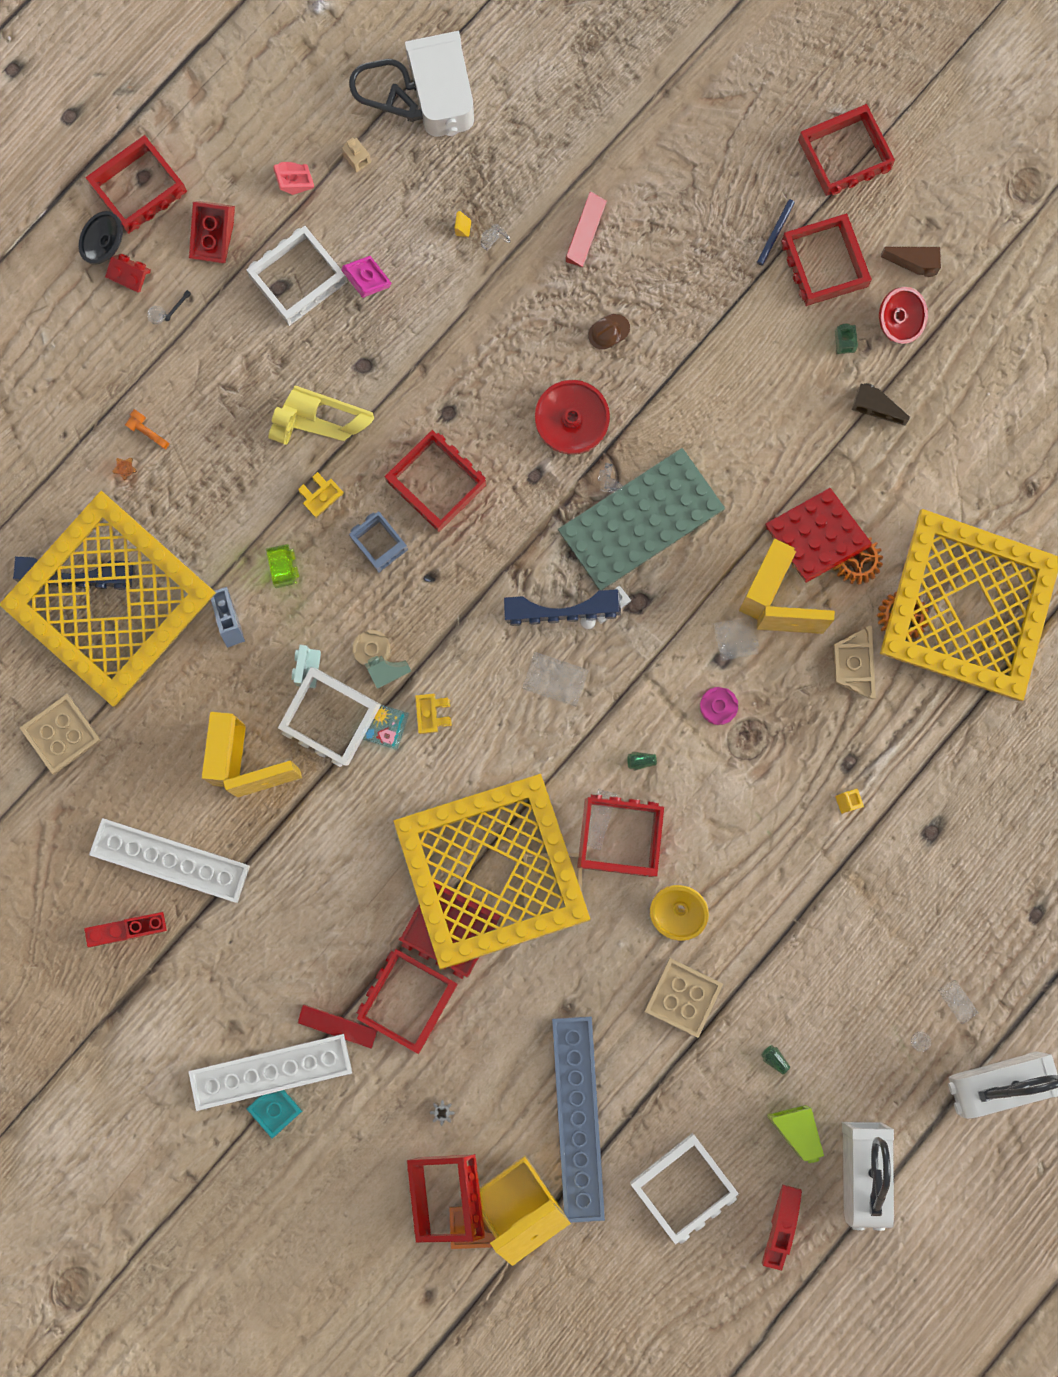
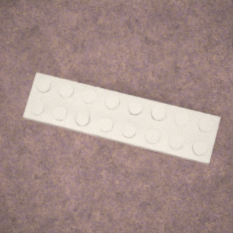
[89,818,250,903]
[188,1034,352,1111]

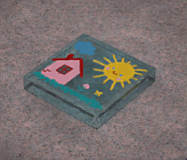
[362,705,409,750]

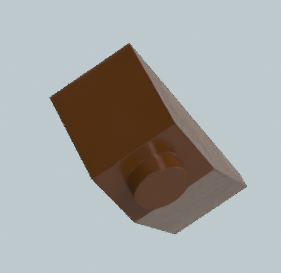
[881,247,941,277]

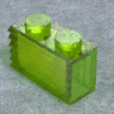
[266,544,300,588]

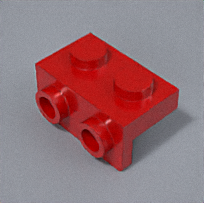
[105,254,151,292]

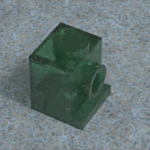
[835,323,858,354]

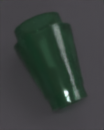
[627,752,657,771]
[761,1045,790,1075]

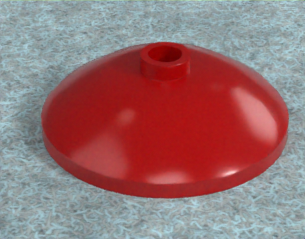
[879,287,928,344]

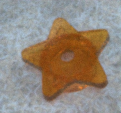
[112,457,137,481]

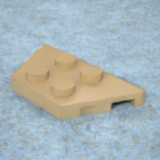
[833,626,876,700]

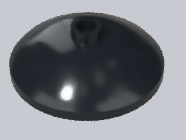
[78,211,123,265]

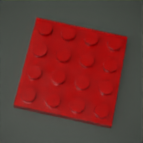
[765,488,872,583]

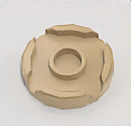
[353,630,391,667]

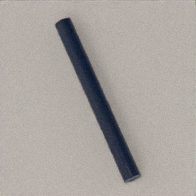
[757,199,795,266]

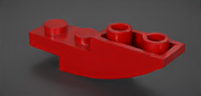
[84,912,167,948]
[762,1184,802,1271]

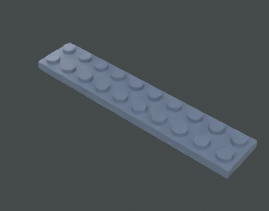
[552,1016,605,1223]

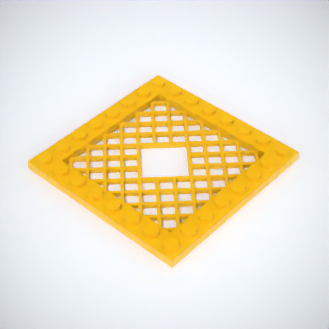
[0,491,216,707]
[880,509,1058,702]
[393,774,591,970]

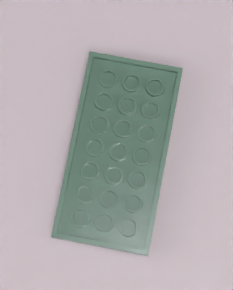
[558,448,725,590]

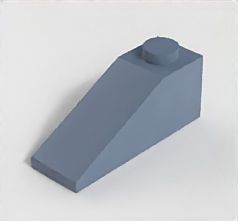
[211,587,245,648]

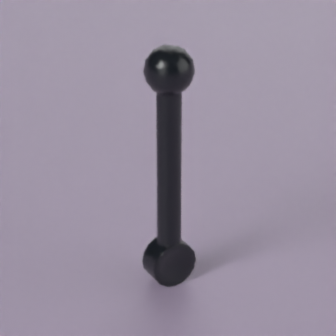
[163,290,191,322]

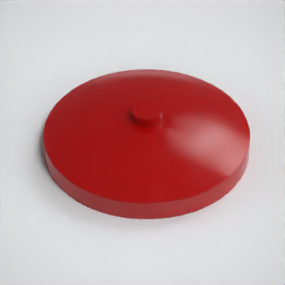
[535,380,610,455]

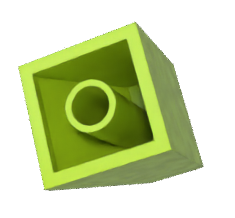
[767,1105,824,1163]

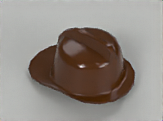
[588,314,630,350]

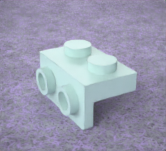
[292,645,321,688]

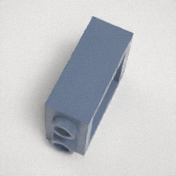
[349,511,408,573]

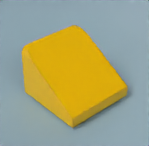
[454,211,471,237]
[835,788,864,814]

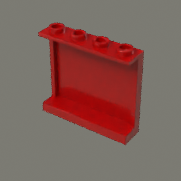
[398,878,501,979]

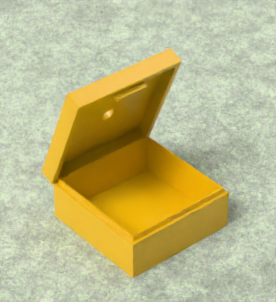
[739,538,835,634]
[202,712,302,798]
[480,1155,571,1266]

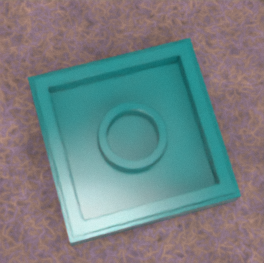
[246,1090,302,1139]

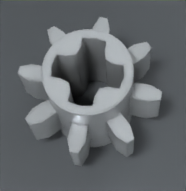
[430,1100,455,1126]

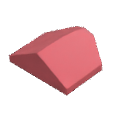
[273,162,314,195]

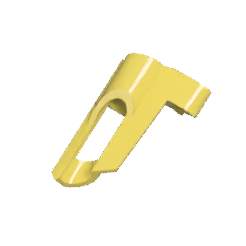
[268,386,374,445]

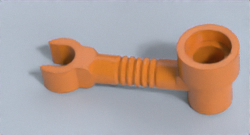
[125,409,170,450]

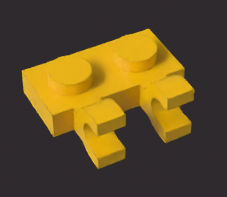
[298,472,344,518]
[415,693,452,734]

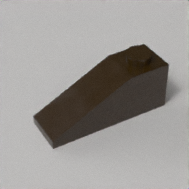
[851,383,910,426]

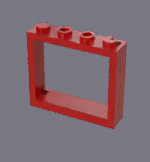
[798,104,895,196]
[85,135,187,234]
[781,213,872,306]
[384,430,486,532]
[577,794,664,877]
[356,949,458,1054]
[407,1154,485,1243]

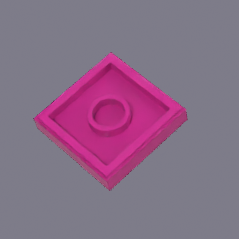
[341,256,392,298]

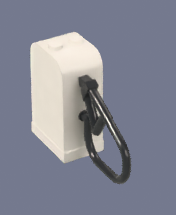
[349,31,474,137]
[948,1051,1058,1119]
[842,1122,894,1231]

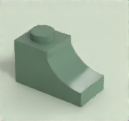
[365,656,411,689]

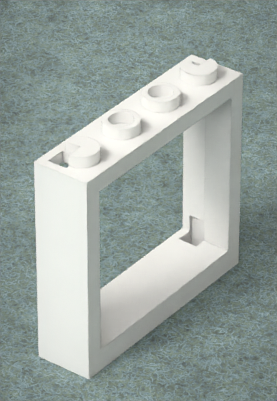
[246,226,348,326]
[278,667,381,767]
[630,1133,739,1245]

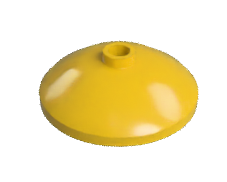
[650,885,709,941]

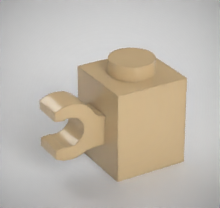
[342,137,371,173]

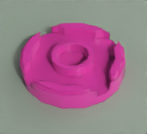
[700,687,738,725]

